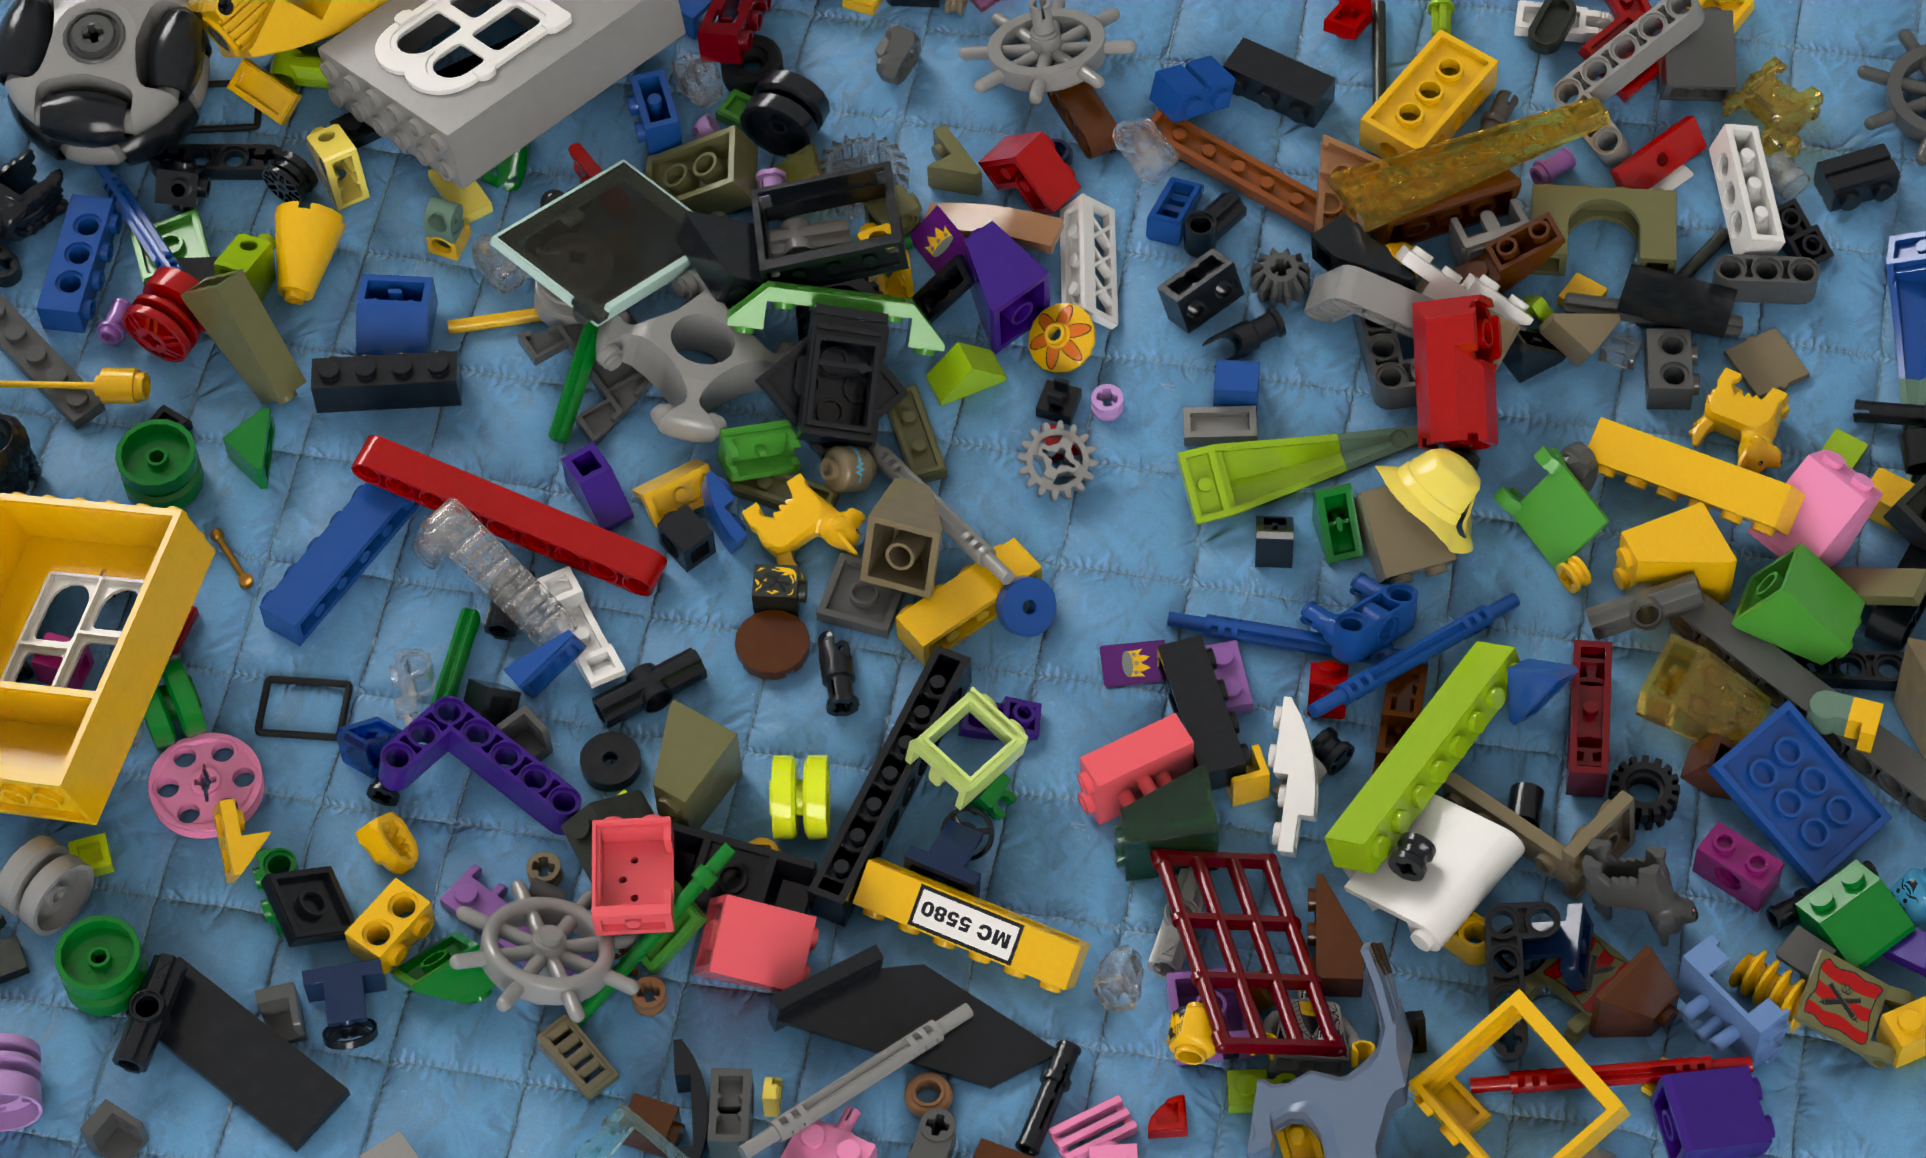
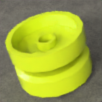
[769,755,831,840]

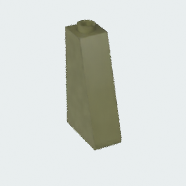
[180,269,307,405]

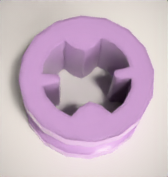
[1091,384,1124,421]

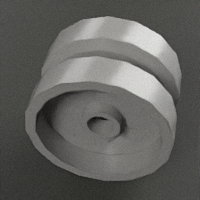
[0,835,94,936]

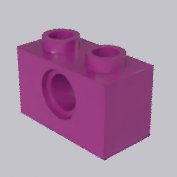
[1692,821,1784,913]

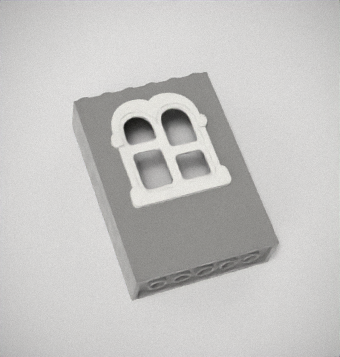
[318,0,686,189]

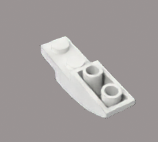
[1395,244,1534,325]
[1268,696,1319,858]

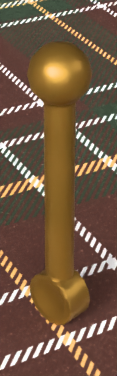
[210,528,254,589]

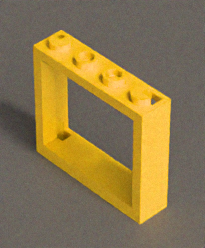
[1410,989,1631,1158]

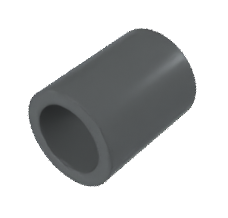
[529,877,566,899]

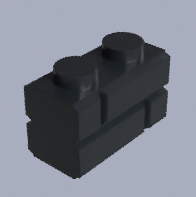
[1813,143,1900,212]

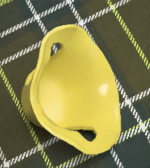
[1375,448,1481,554]

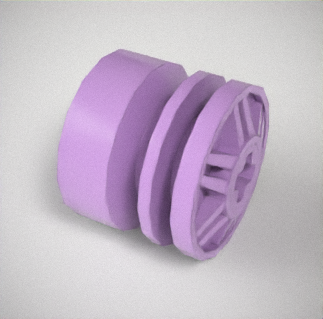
[0,1033,43,1132]

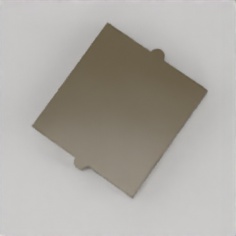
[1724,327,1810,399]

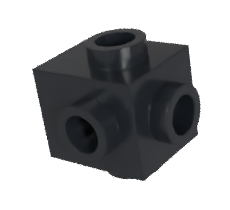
[155,158,211,211]

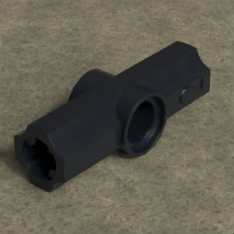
[592,647,707,728]
[112,953,188,1074]

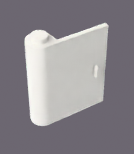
[1344,794,1525,952]

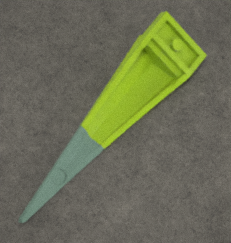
[1176,425,1418,526]

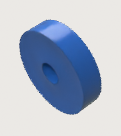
[996,575,1056,637]

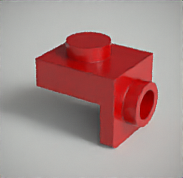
[1323,0,1374,40]
[1307,660,1349,719]

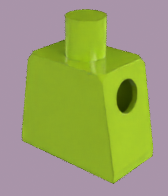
[214,233,276,303]

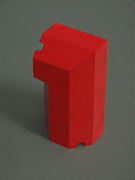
[1412,294,1502,451]

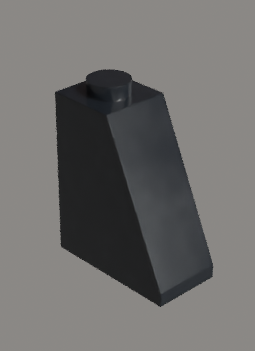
[676,211,763,305]

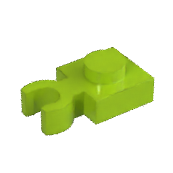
[1226,1069,1295,1113]

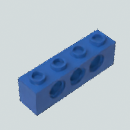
[36,194,122,333]

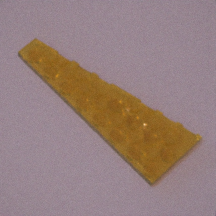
[1329,97,1610,232]

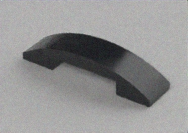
[673,1039,709,1158]

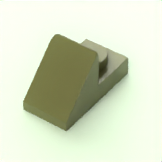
[927,124,983,196]

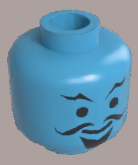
[1890,868,1926,926]

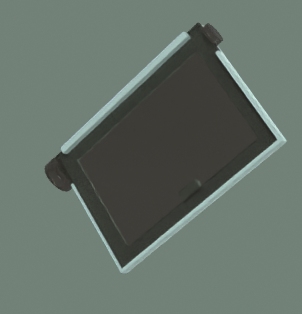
[490,159,730,327]

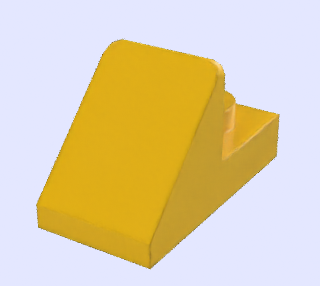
[212,799,271,884]

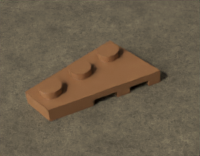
[1314,134,1388,233]

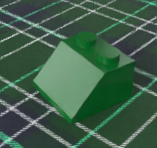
[1795,860,1916,970]

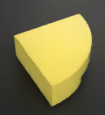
[762,1077,783,1117]

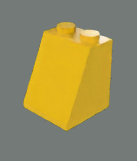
[1613,502,1737,603]

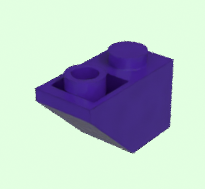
[561,442,634,531]

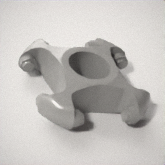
[595,270,795,443]

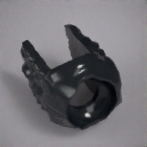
[0,149,69,242]
[0,413,42,494]

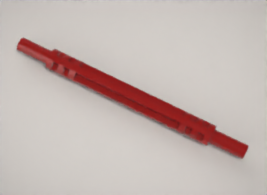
[1470,1055,1753,1095]

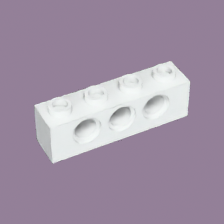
[1709,124,1785,256]

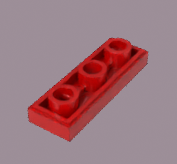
[1610,116,1707,189]

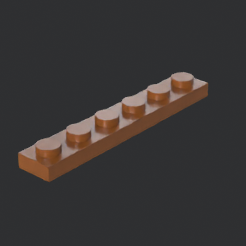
[1141,109,1317,234]

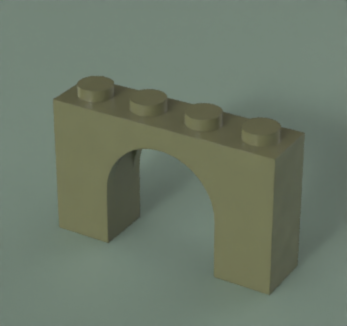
[1530,183,1677,276]

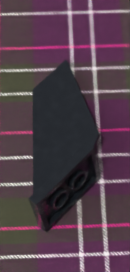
[768,944,1056,1089]

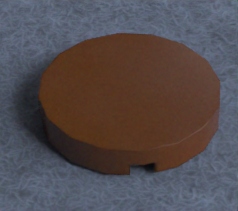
[735,610,810,680]

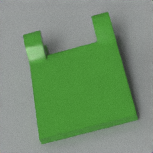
[1493,446,1610,570]

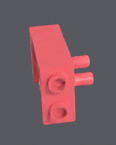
[1077,713,1194,825]
[592,814,675,936]

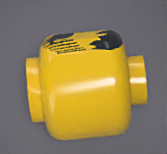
[1166,1002,1216,1065]

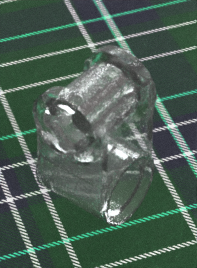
[1113,118,1179,186]

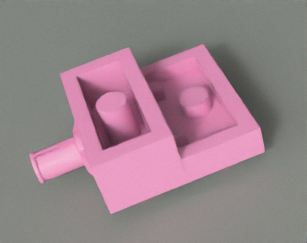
[780,1106,877,1158]

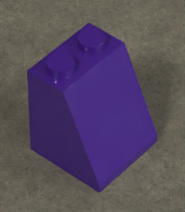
[965,221,1050,354]
[1650,1066,1775,1158]

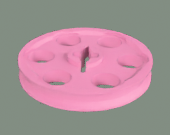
[148,732,265,839]

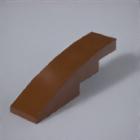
[1372,664,1429,775]

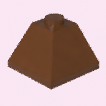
[1588,945,1680,1038]

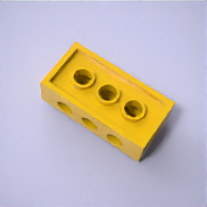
[1359,29,1499,178]

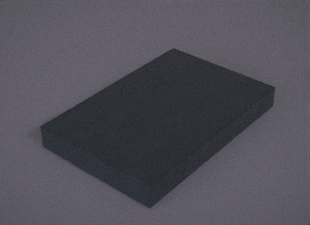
[1617,264,1738,338]

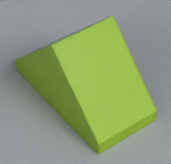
[926,342,1007,406]

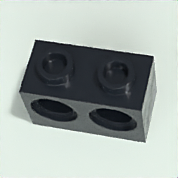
[1157,248,1245,334]

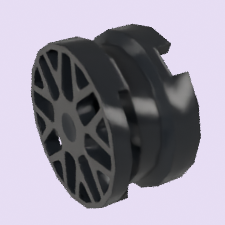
[262,150,319,205]

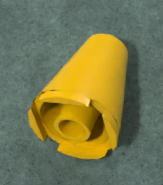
[274,201,346,305]

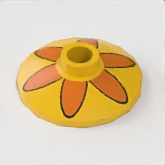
[1028,303,1096,374]

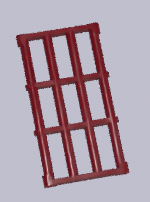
[1149,849,1347,1057]

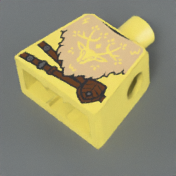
[306,124,370,211]

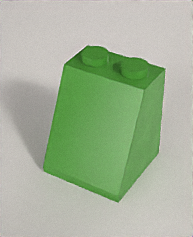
[1732,543,1866,666]

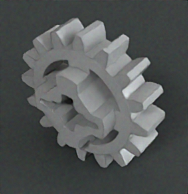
[1016,420,1097,502]

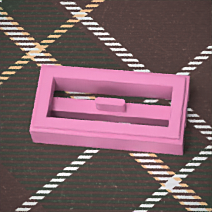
[1048,1095,1138,1158]

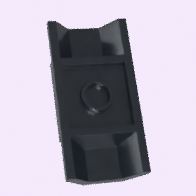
[672,822,817,914]

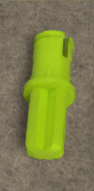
[1427,0,1455,36]

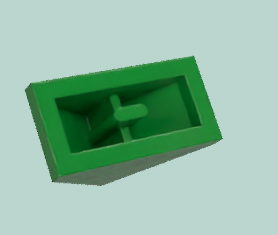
[223,408,276,489]
[1312,483,1364,564]

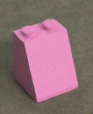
[1747,449,1883,568]

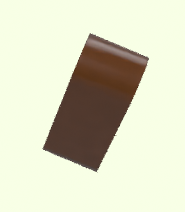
[1047,81,1123,159]

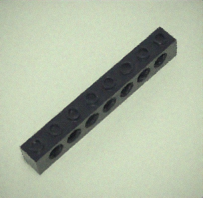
[807,645,972,927]

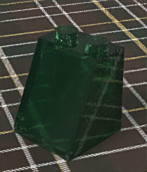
[1113,765,1219,881]

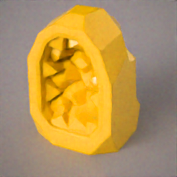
[355,812,419,875]

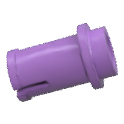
[1530,147,1576,184]
[97,298,132,345]

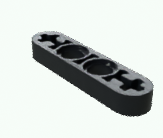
[149,144,283,180]
[1796,650,1904,691]

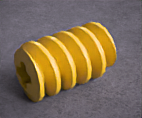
[1728,950,1806,1033]

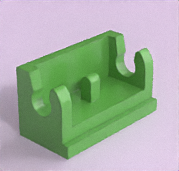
[717,419,801,482]

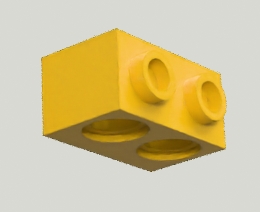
[344,878,436,975]

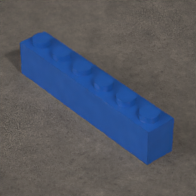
[259,482,420,646]

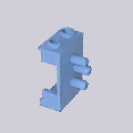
[1676,934,1790,1068]

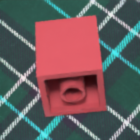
[692,894,819,993]

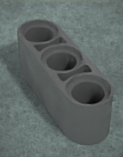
[1712,254,1820,304]

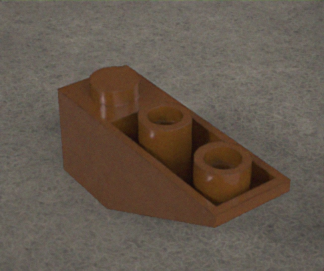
[1307,874,1364,997]

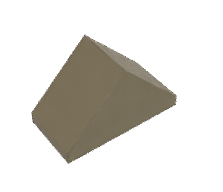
[1539,313,1621,367]

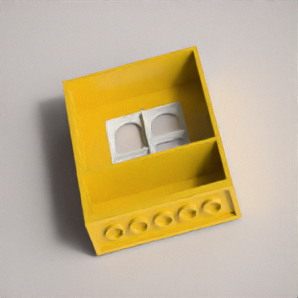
[0,492,216,825]

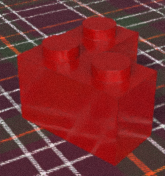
[978,131,1081,215]

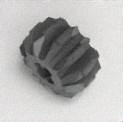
[1250,247,1311,308]

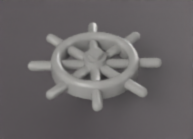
[959,0,1137,105]
[449,880,643,1023]

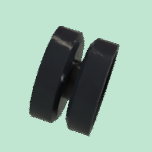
[740,70,830,158]

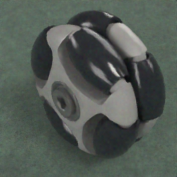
[0,0,212,166]

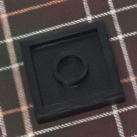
[260,866,356,948]

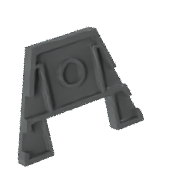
[517,309,653,446]

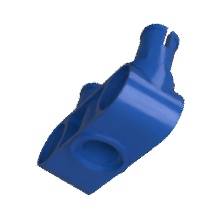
[1300,572,1419,663]

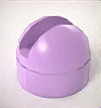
[692,113,721,139]

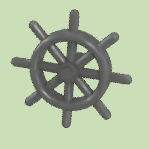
[1857,29,1926,166]

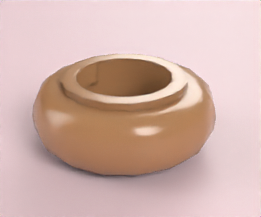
[904,1072,953,1118]

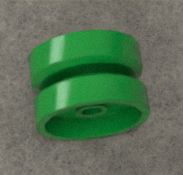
[115,419,204,509]
[144,654,207,751]
[55,915,149,1017]

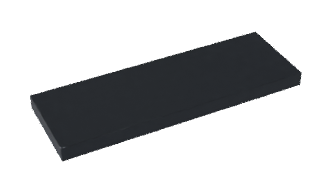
[125,956,351,1152]

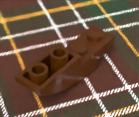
[1452,212,1566,294]

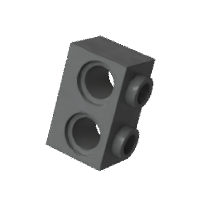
[1643,328,1700,410]
[707,1068,755,1158]

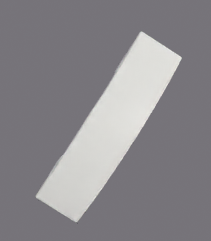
[535,566,626,688]

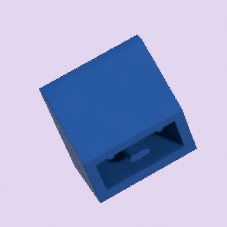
[356,274,438,356]

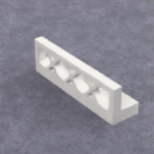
[1059,193,1118,330]

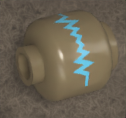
[820,445,877,493]

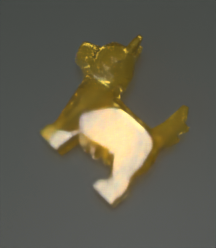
[1722,56,1824,158]

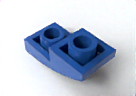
[700,470,748,554]

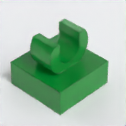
[965,773,1017,820]

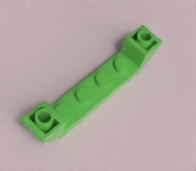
[726,280,945,356]

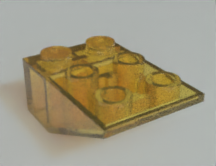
[1636,633,1773,745]

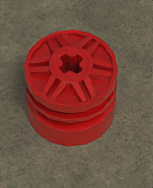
[122,266,206,362]

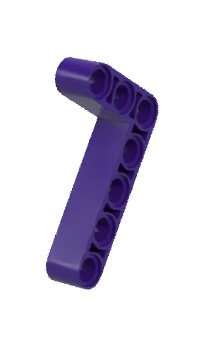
[378,696,582,835]

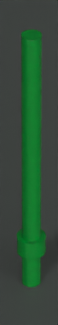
[575,842,737,1028]

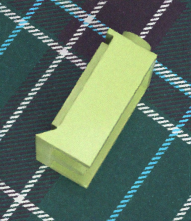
[905,687,1028,811]

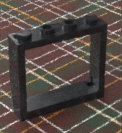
[750,161,909,287]

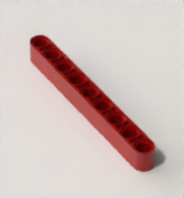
[351,435,667,597]

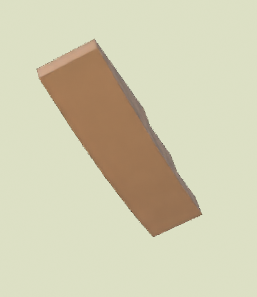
[923,203,1064,255]

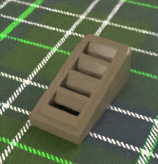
[537,1014,620,1102]

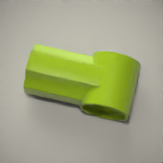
[269,48,330,90]

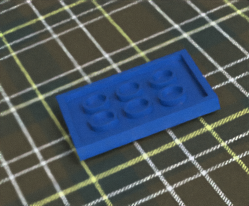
[1707,700,1892,888]

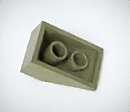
[644,125,758,218]

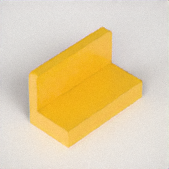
[632,459,711,528]

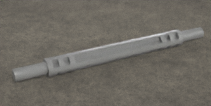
[869,441,1015,585]
[738,1003,974,1158]

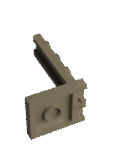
[1442,773,1635,902]

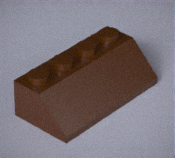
[1363,162,1522,245]

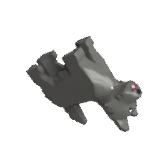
[1582,838,1699,947]

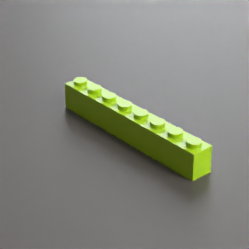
[1324,641,1520,874]

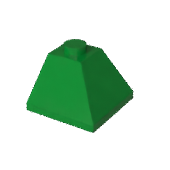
[390,931,497,1004]

